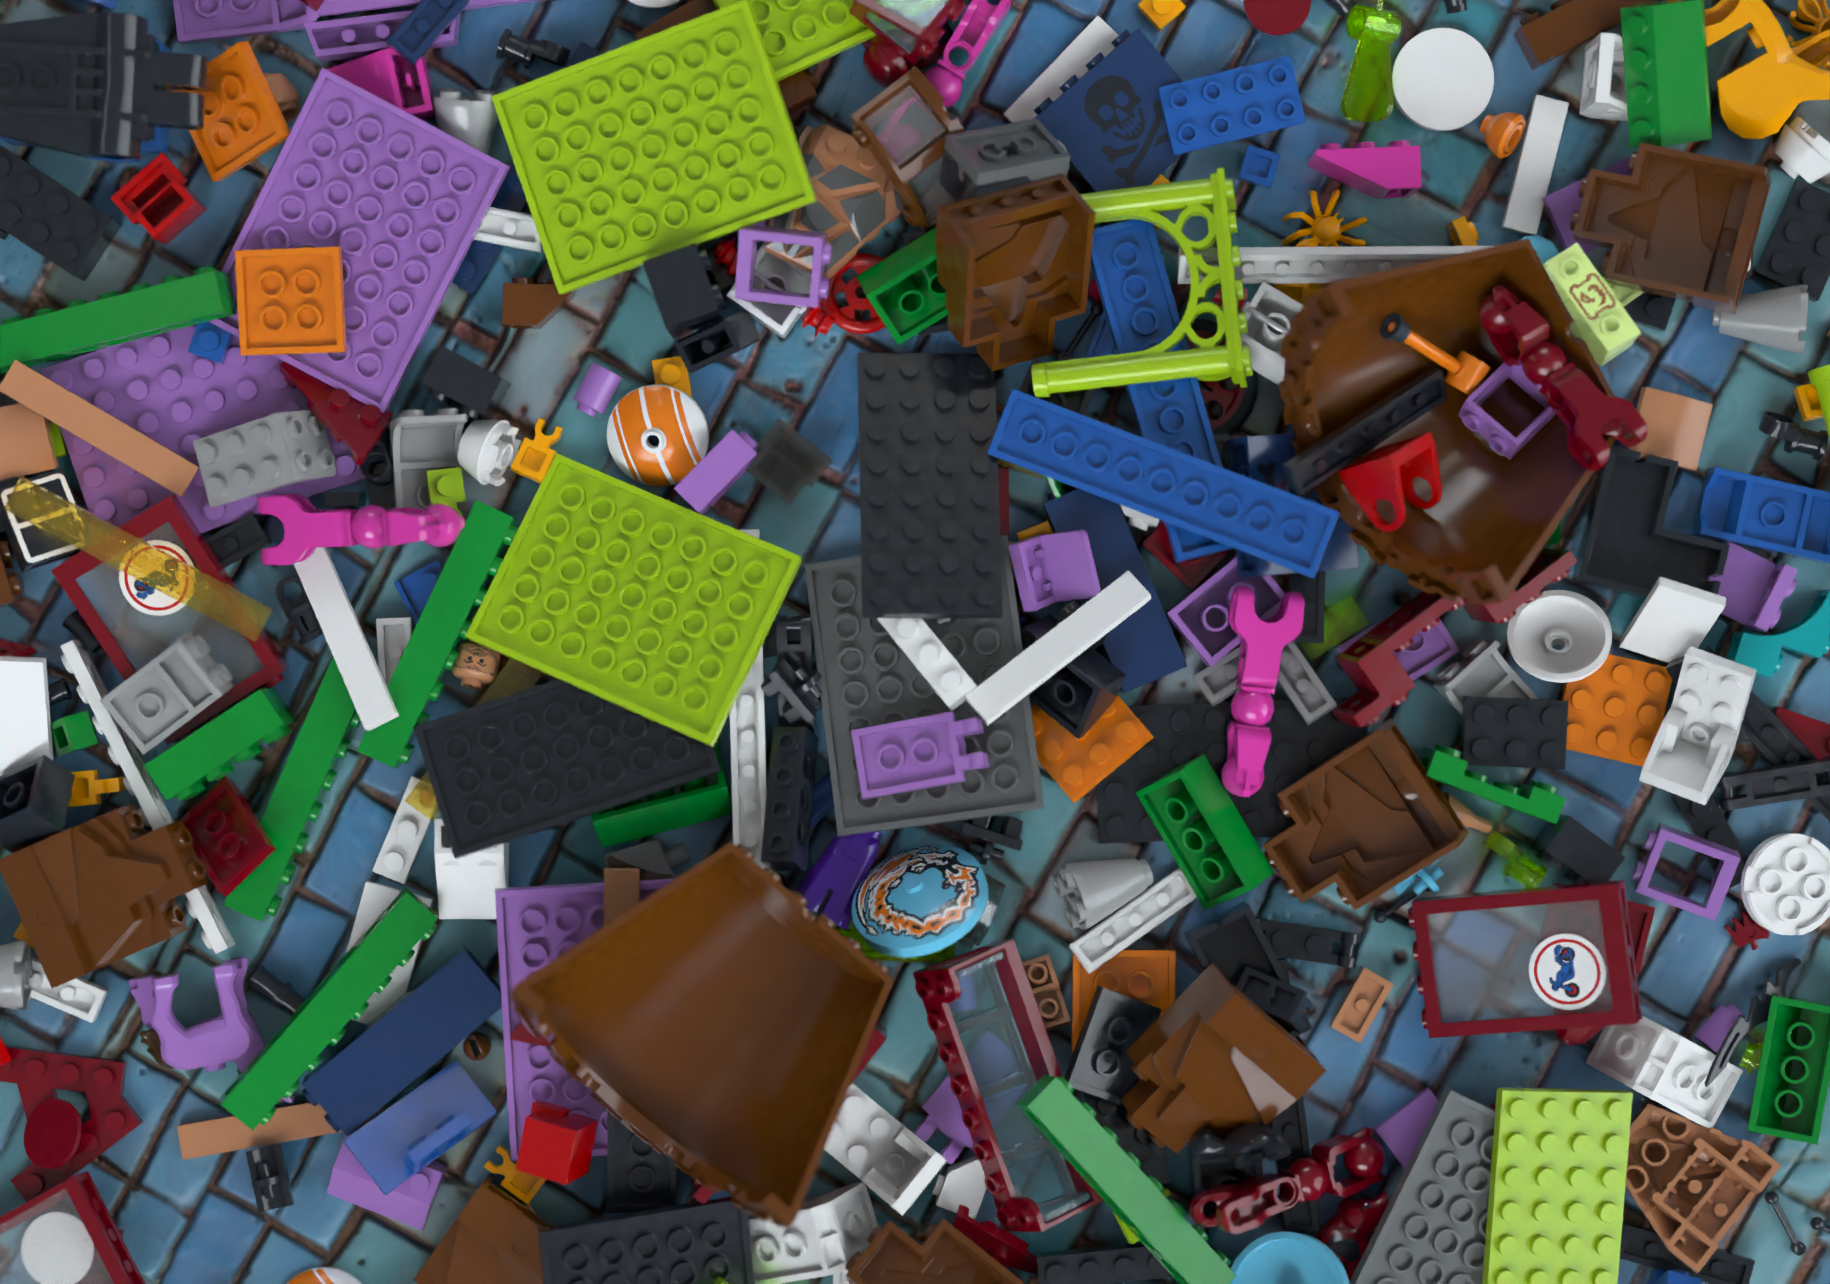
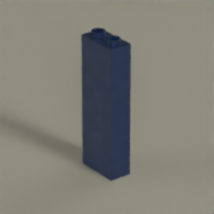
[1042,487,1187,693]
[302,945,502,1136]

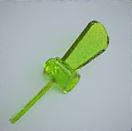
[1341,0,1401,122]

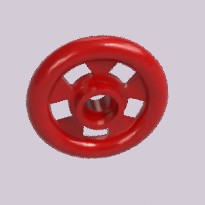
[822,252,886,334]

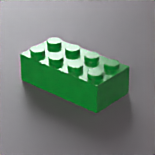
[144,688,297,802]

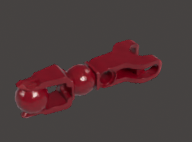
[1478,285,1648,471]
[1190,1127,1386,1234]

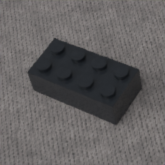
[0,145,123,281]

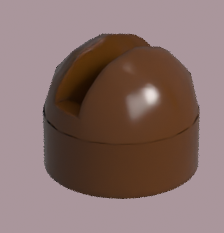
[463,1032,492,1061]

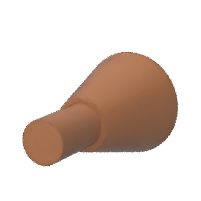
[1443,792,1493,834]

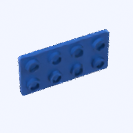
[1158,56,1305,155]
[345,1061,496,1195]

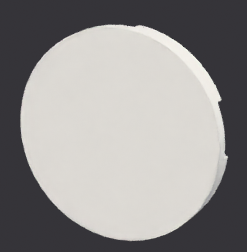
[1391,28,1494,131]
[1741,833,1830,935]

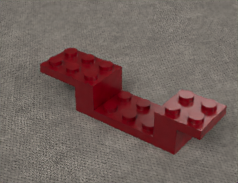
[1332,548,1577,728]

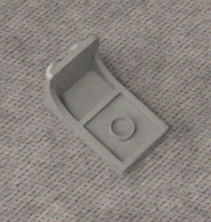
[389,408,467,522]
[193,410,337,508]
[100,632,234,755]
[1433,639,1539,717]

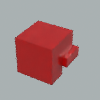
[110,152,207,245]
[516,1100,599,1185]

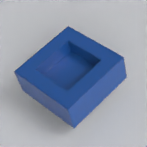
[1237,145,1281,189]
[188,322,234,364]

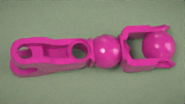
[877,0,1011,172]
[257,493,465,565]
[1221,585,1305,797]

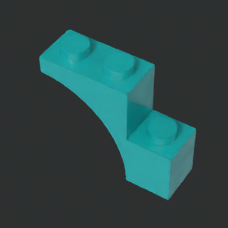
[1725,589,1830,678]

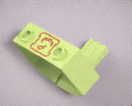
[1543,243,1644,366]

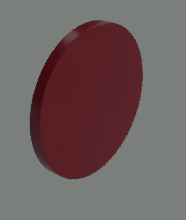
[1243,0,1311,36]
[24,1099,82,1169]

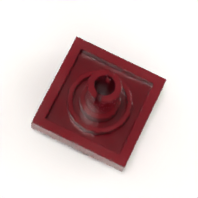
[1141,521,1231,591]

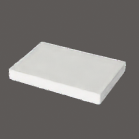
[1619,577,1726,663]

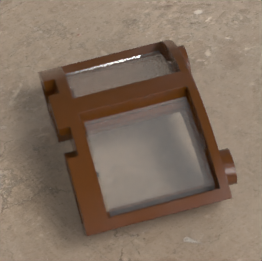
[851,66,966,234]

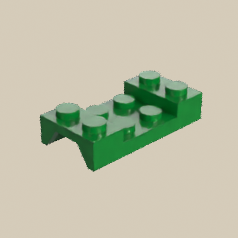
[1420,744,1566,824]

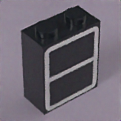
[0,468,93,573]

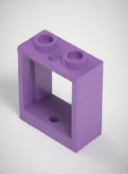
[734,225,832,308]
[1458,362,1556,460]
[674,429,760,515]
[1631,823,1741,921]

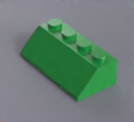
[1620,0,1712,148]
[856,227,948,345]
[591,739,732,848]
[1135,754,1274,910]
[1747,995,1830,1145]

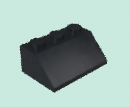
[1021,615,1126,739]

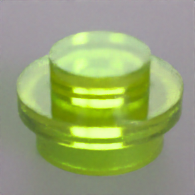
[1739,1041,1763,1075]

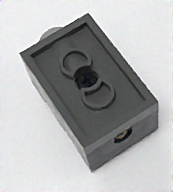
[939,119,1071,202]

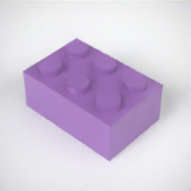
[1165,554,1285,667]

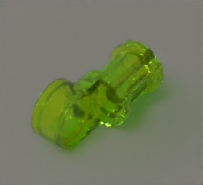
[1483,830,1548,888]

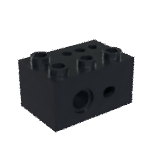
[642,243,727,339]

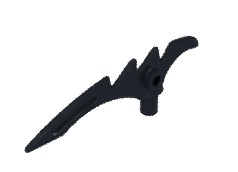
[1704,958,1801,1087]

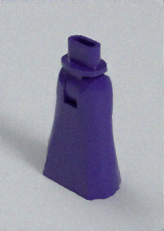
[794,832,883,930]

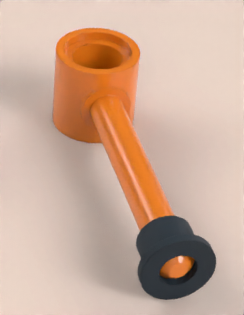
[1380,313,1491,396]

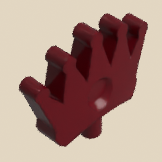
[1724,912,1770,950]

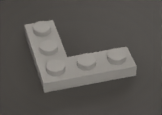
[1193,643,1337,726]

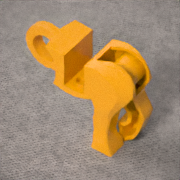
[1667,0,1830,139]

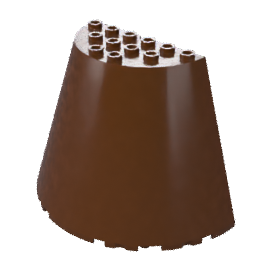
[1279,239,1616,604]
[509,842,893,1227]

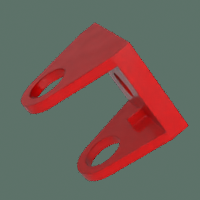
[1338,432,1442,532]

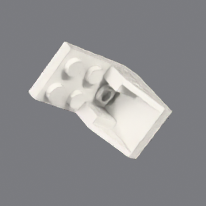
[1579,33,1628,121]
[1639,646,1757,805]
[1586,1016,1743,1128]
[824,1083,947,1216]
[748,1182,878,1284]

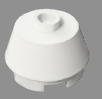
[1773,116,1830,184]
[458,420,522,486]

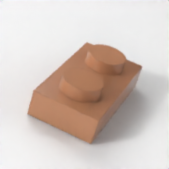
[1329,966,1394,1043]

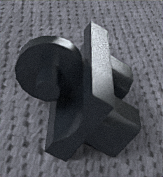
[761,656,822,723]
[960,815,1023,866]
[246,1143,294,1213]

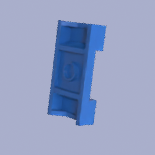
[1693,467,1830,564]

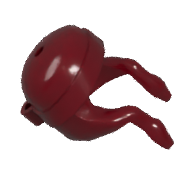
[862,18,949,88]

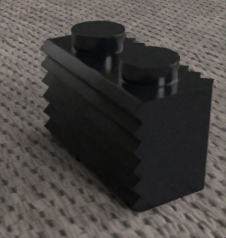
[676,310,760,373]

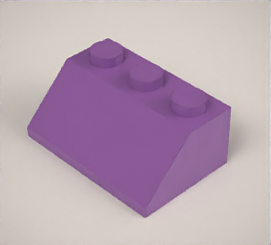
[327,1129,448,1231]

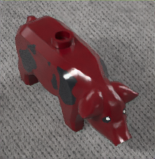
[1314,1191,1390,1282]

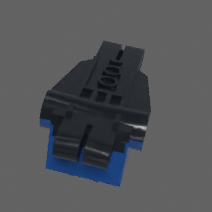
[0,12,207,162]

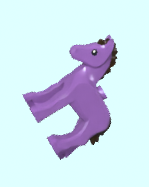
[128,956,295,1103]

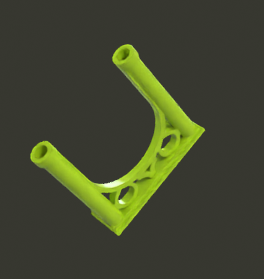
[1032,168,1253,398]

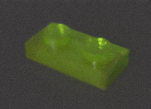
[1299,595,1369,661]

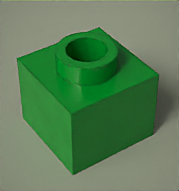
[51,711,98,757]

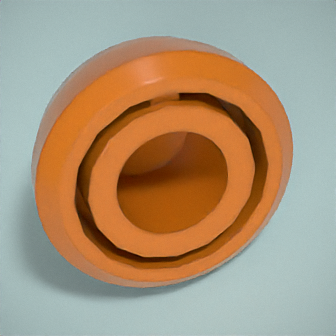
[1479,112,1525,159]

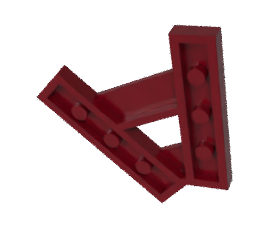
[0,1045,143,1202]

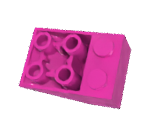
[326,48,436,120]
[1306,140,1422,199]

